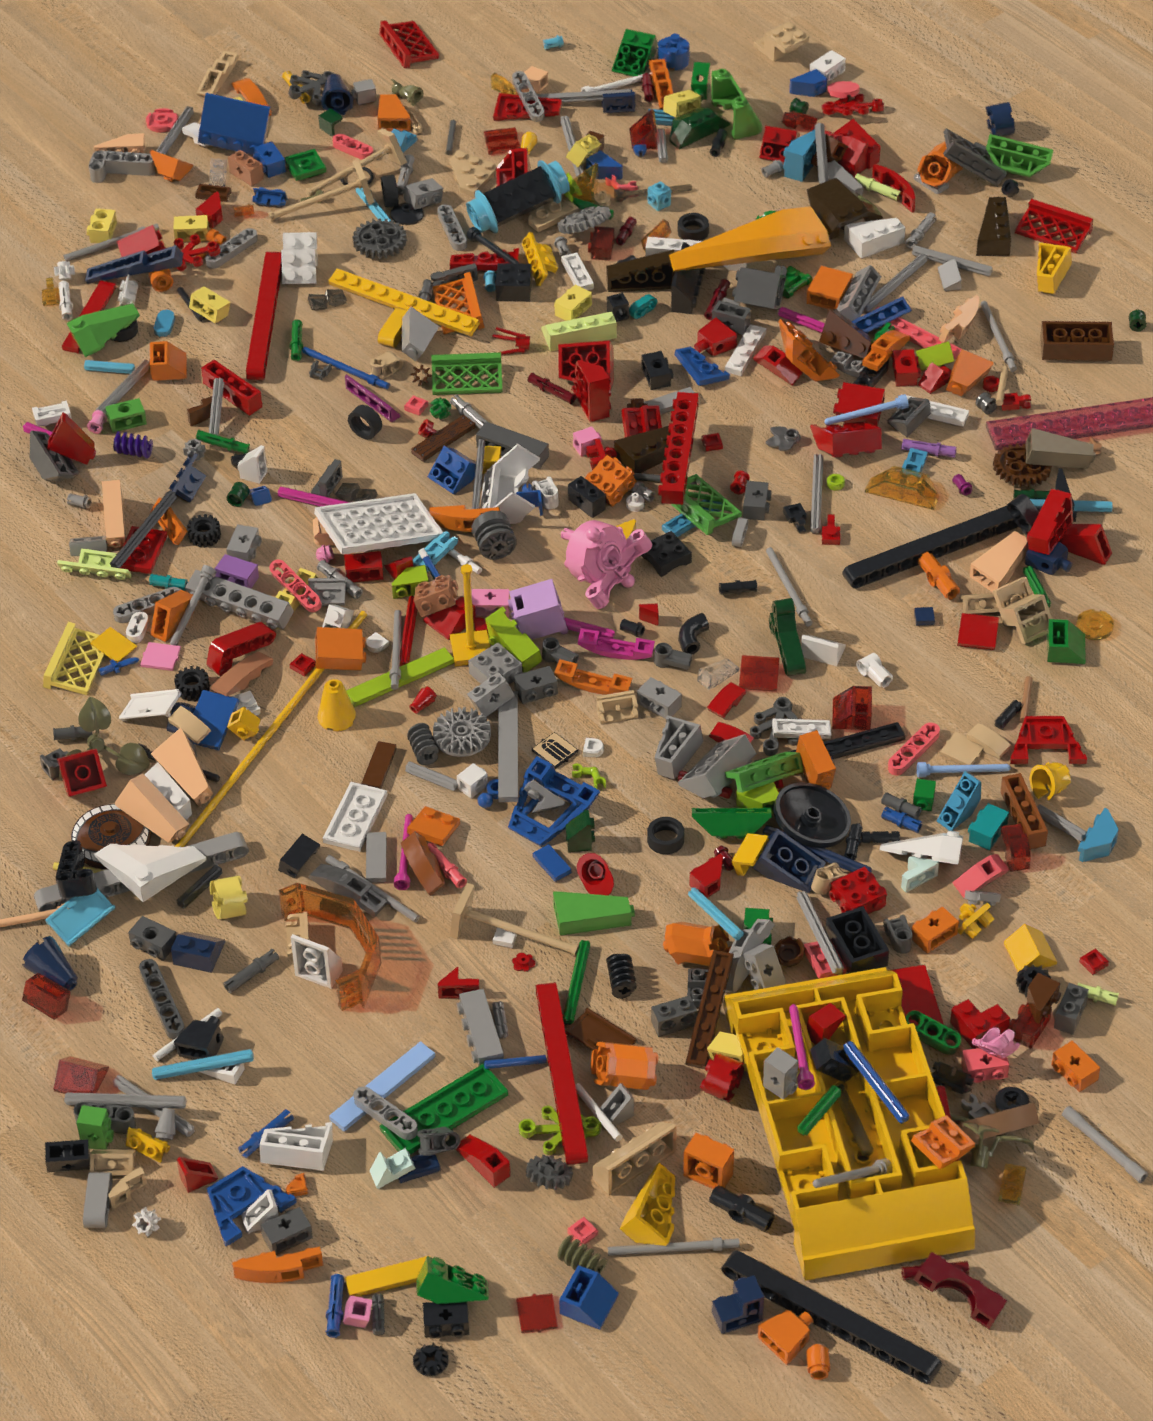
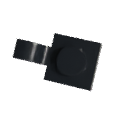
[783,503,807,533]

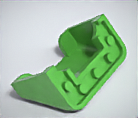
[711,69,762,140]

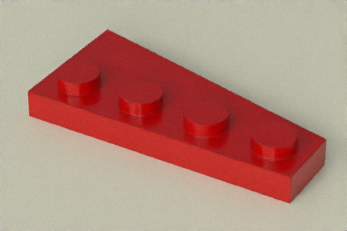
[493,93,562,121]
[450,248,519,272]

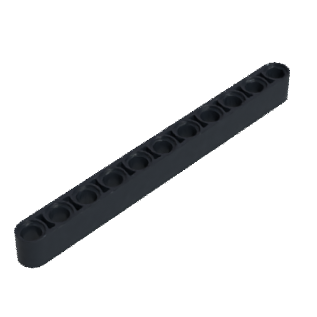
[842,506,1019,589]
[721,1250,943,1384]

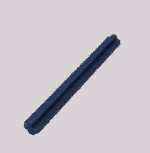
[763,825,872,873]

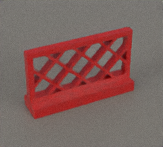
[379,20,439,68]
[1015,198,1093,254]

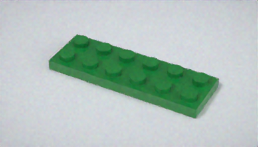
[379,1063,508,1155]

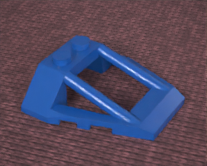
[508,756,600,847]

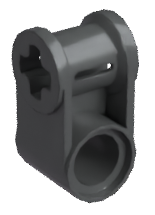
[883,915,912,954]
[418,1126,460,1155]

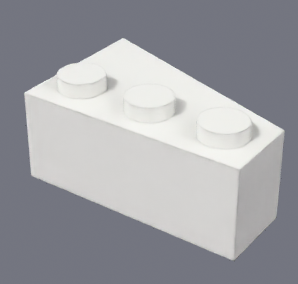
[844,218,905,259]
[144,762,192,820]
[259,1122,333,1171]

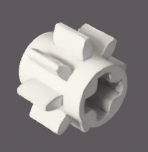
[54,261,75,280]
[132,1207,161,1236]

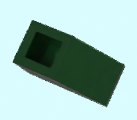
[565,810,595,853]

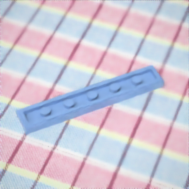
[329,1041,435,1132]

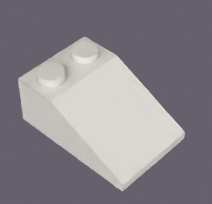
[291,934,343,989]

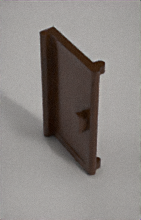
[565,1008,637,1050]

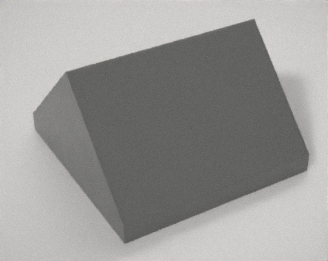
[887,397,931,438]

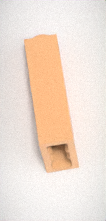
[102,480,126,548]
[970,531,1028,592]
[151,728,213,807]
[114,773,189,843]

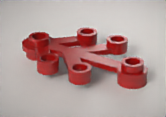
[822,93,884,115]
[173,234,221,271]

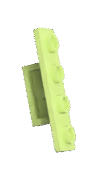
[57,548,132,580]

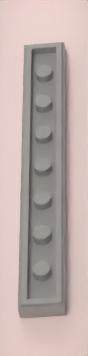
[498,691,518,802]

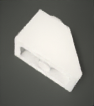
[238,445,267,484]

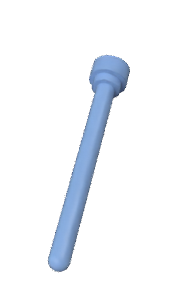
[824,394,909,425]
[917,762,1011,778]

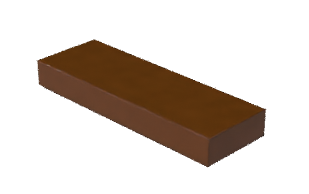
[361,741,397,789]

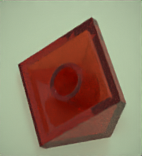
[629,109,657,150]
[53,1056,109,1094]

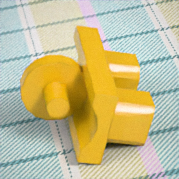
[958,903,994,939]

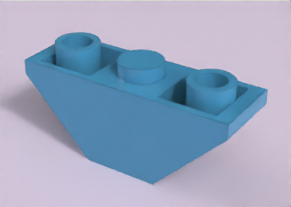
[937,771,981,831]
[1078,808,1119,862]

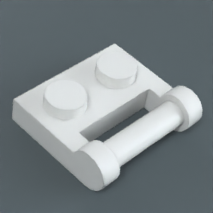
[32,401,72,426]

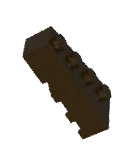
[976,197,1011,256]
[606,249,675,292]
[614,426,693,473]

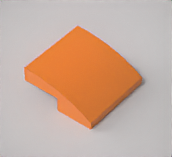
[911,1115,976,1170]

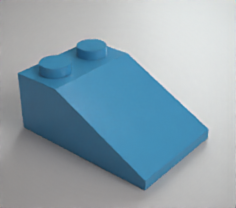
[783,130,817,182]

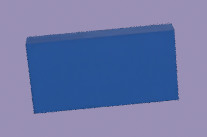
[533,844,572,882]

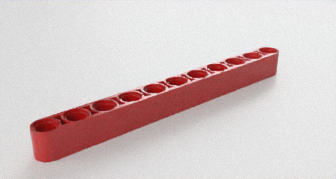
[246,252,282,380]
[535,982,588,1165]

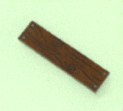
[411,415,476,462]

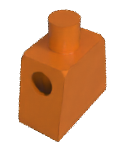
[758,1310,813,1365]

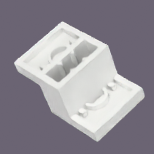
[281,232,318,284]

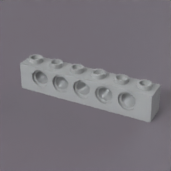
[185,570,294,630]

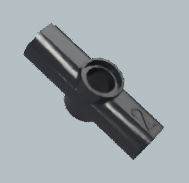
[709,1185,775,1232]

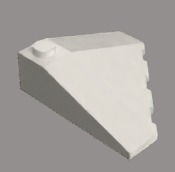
[94,844,207,902]

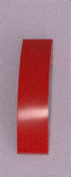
[872,164,916,213]

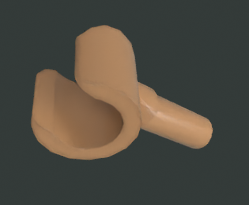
[1089,436,1102,456]

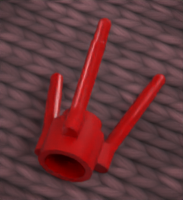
[492,327,530,355]

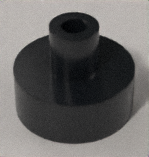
[1002,179,1019,197]

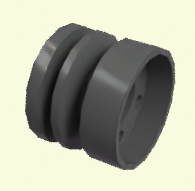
[472,510,517,560]

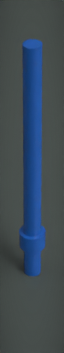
[302,347,390,390]

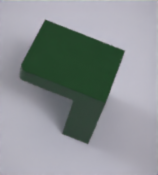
[318,108,343,136]

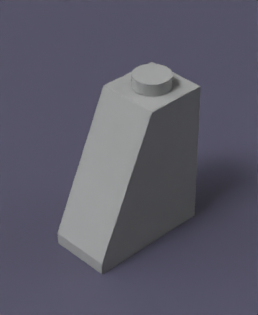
[402,307,439,361]

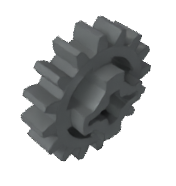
[526,1155,573,1190]

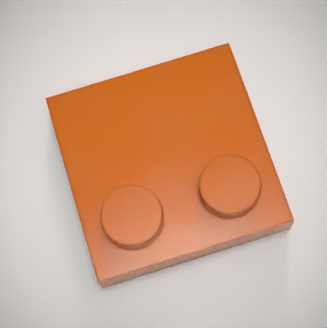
[407,806,460,846]

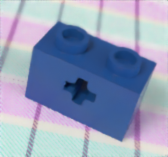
[253,141,286,178]

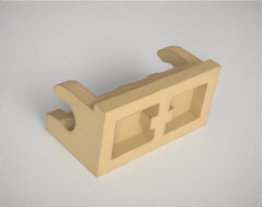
[596,690,638,724]
[286,912,309,958]

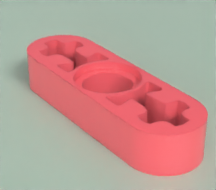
[332,134,373,160]

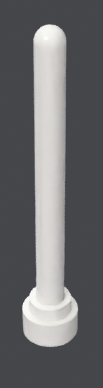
[581,73,651,92]

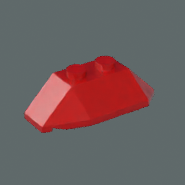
[496,148,531,186]

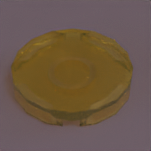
[1076,609,1114,640]

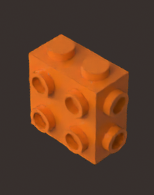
[585,455,637,507]

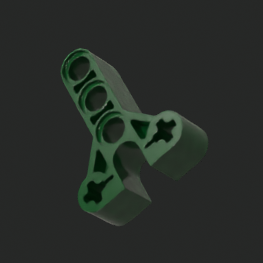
[769,598,806,676]

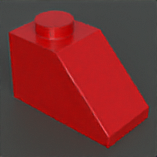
[196,191,223,229]

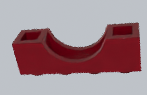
[914,1251,1007,1330]

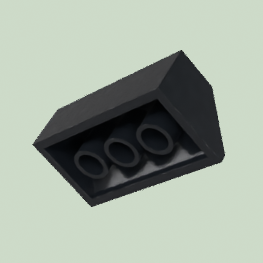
[671,242,705,314]

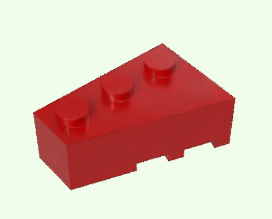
[832,118,881,169]
[1026,488,1073,555]

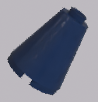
[321,74,354,115]
[22,936,78,992]

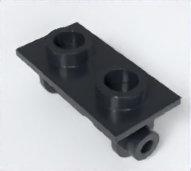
[931,1061,974,1094]

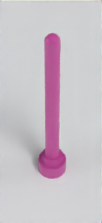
[394,814,413,890]
[789,1004,815,1090]

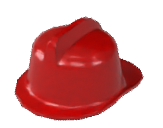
[577,853,614,896]

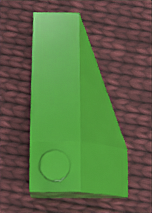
[67,303,140,358]

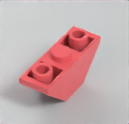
[953,854,1010,898]

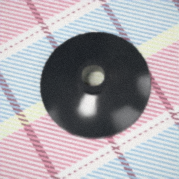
[391,202,424,225]

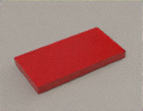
[891,965,944,1036]

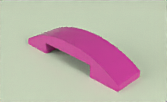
[578,628,655,660]

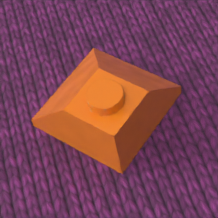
[150,150,193,182]

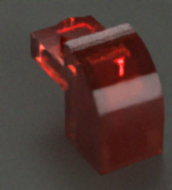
[1001,824,1031,872]

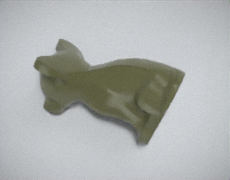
[391,79,424,106]

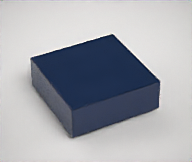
[914,607,935,626]

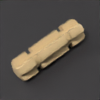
[408,110,422,134]

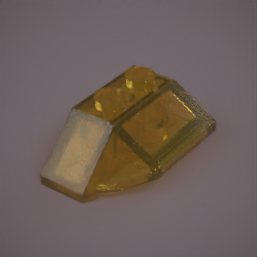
[865,466,939,510]

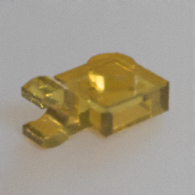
[42,278,60,306]

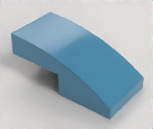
[900,448,928,481]

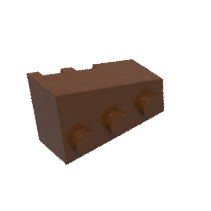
[819,309,875,359]

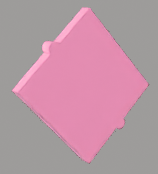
[140,642,181,671]

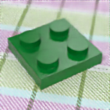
[284,149,327,181]

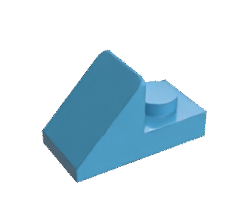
[392,129,417,153]

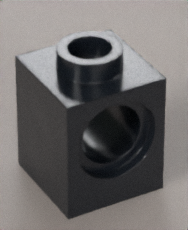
[607,293,629,322]

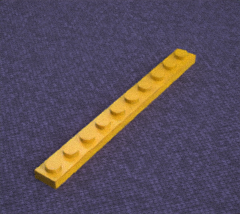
[328,268,480,337]

